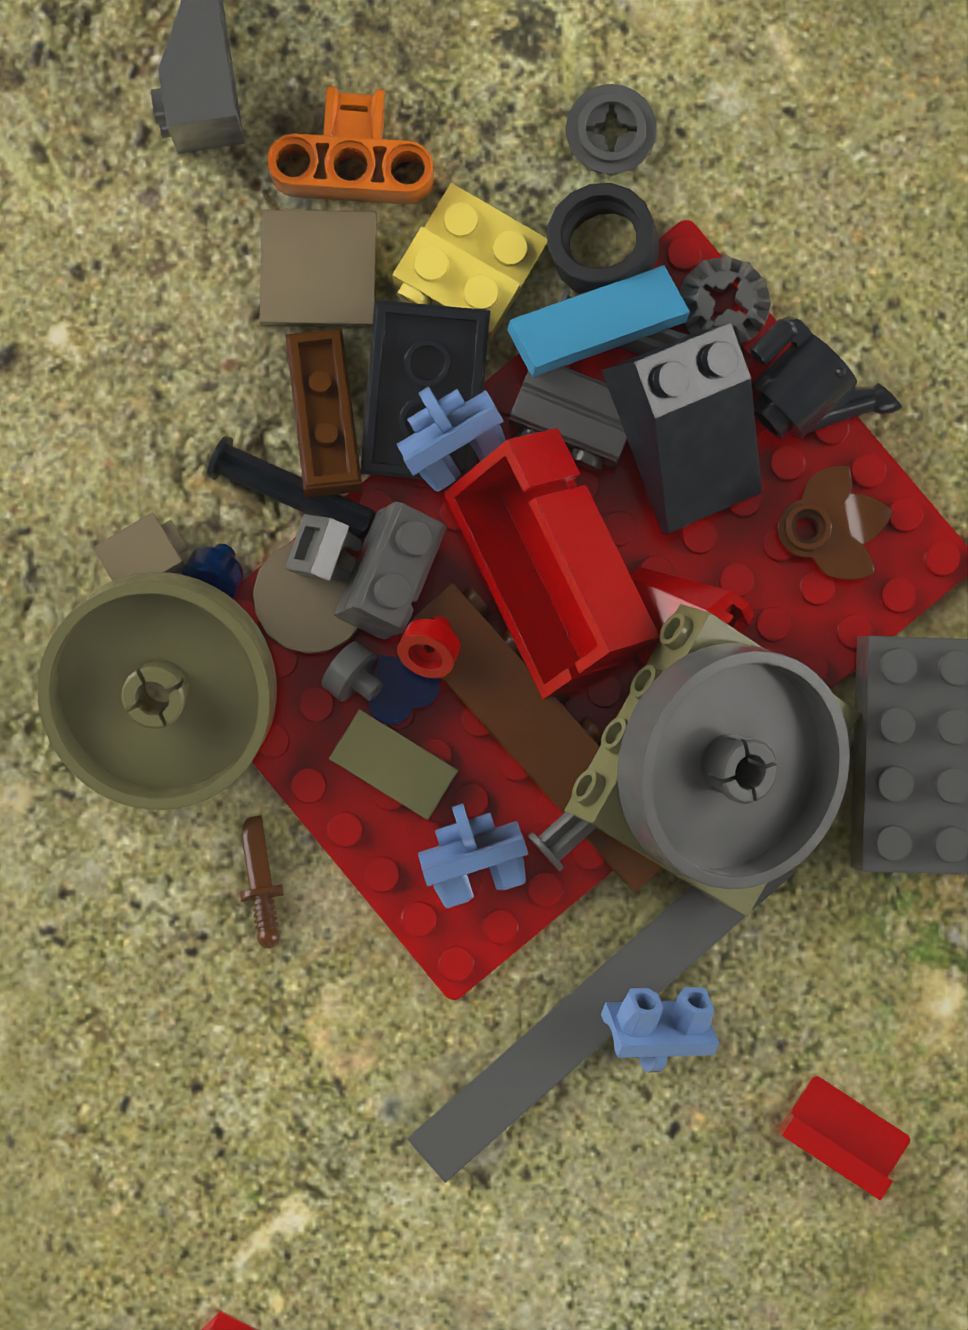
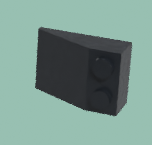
[602,323,762,534]

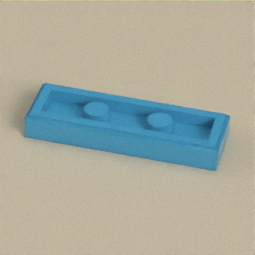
[507,265,690,377]

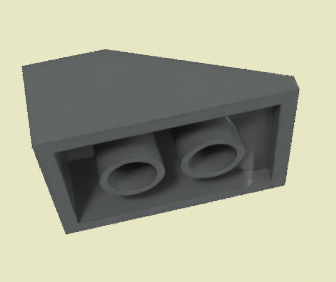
[151,0,245,154]

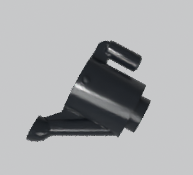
[750,316,903,439]

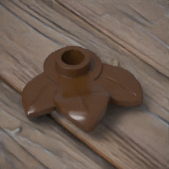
[777,466,892,580]

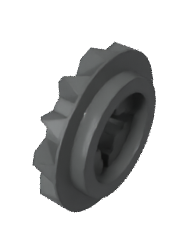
[566,84,657,177]
[680,255,771,346]

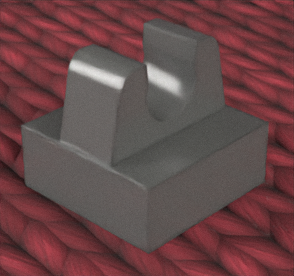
[285,514,362,582]

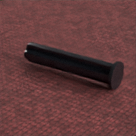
[207,435,375,538]

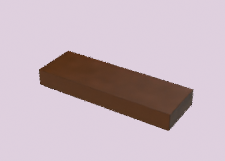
[285,329,362,498]

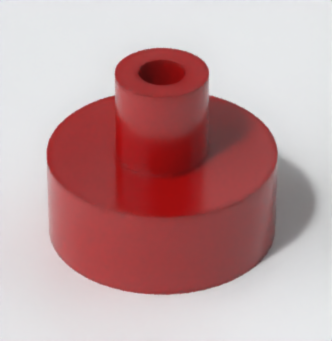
[397,616,461,678]

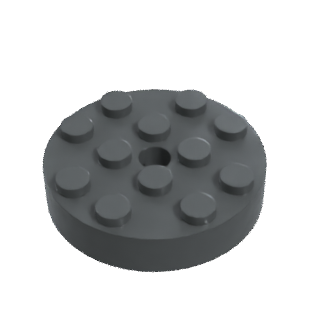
[618,643,850,889]

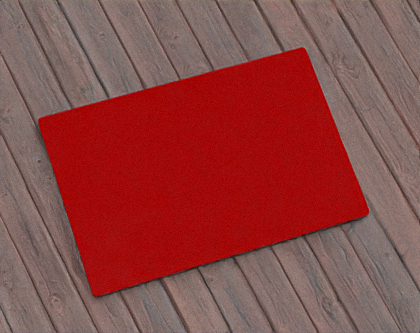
[227,220,968,1000]

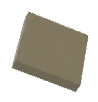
[259,209,377,328]

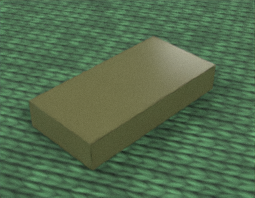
[329,709,458,820]

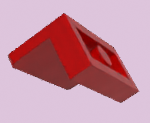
[776,1076,911,1201]

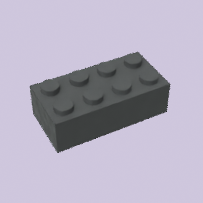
[850,636,968,874]

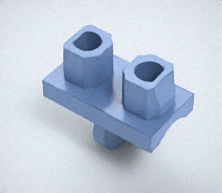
[397,386,506,491]
[418,804,529,908]
[601,987,719,1072]

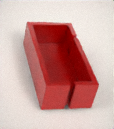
[444,428,660,700]

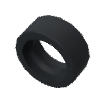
[547,183,659,294]

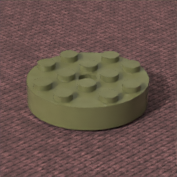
[37,572,277,810]

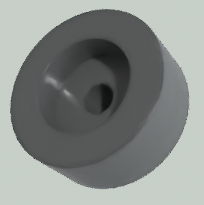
[322,641,384,702]

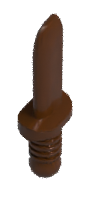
[240,815,284,949]

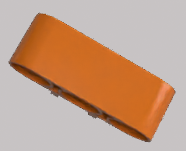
[267,86,434,204]

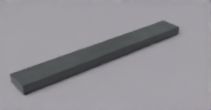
[407,870,793,1183]

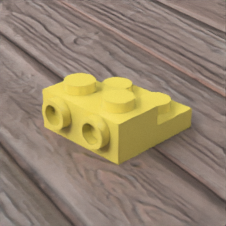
[392,183,547,340]

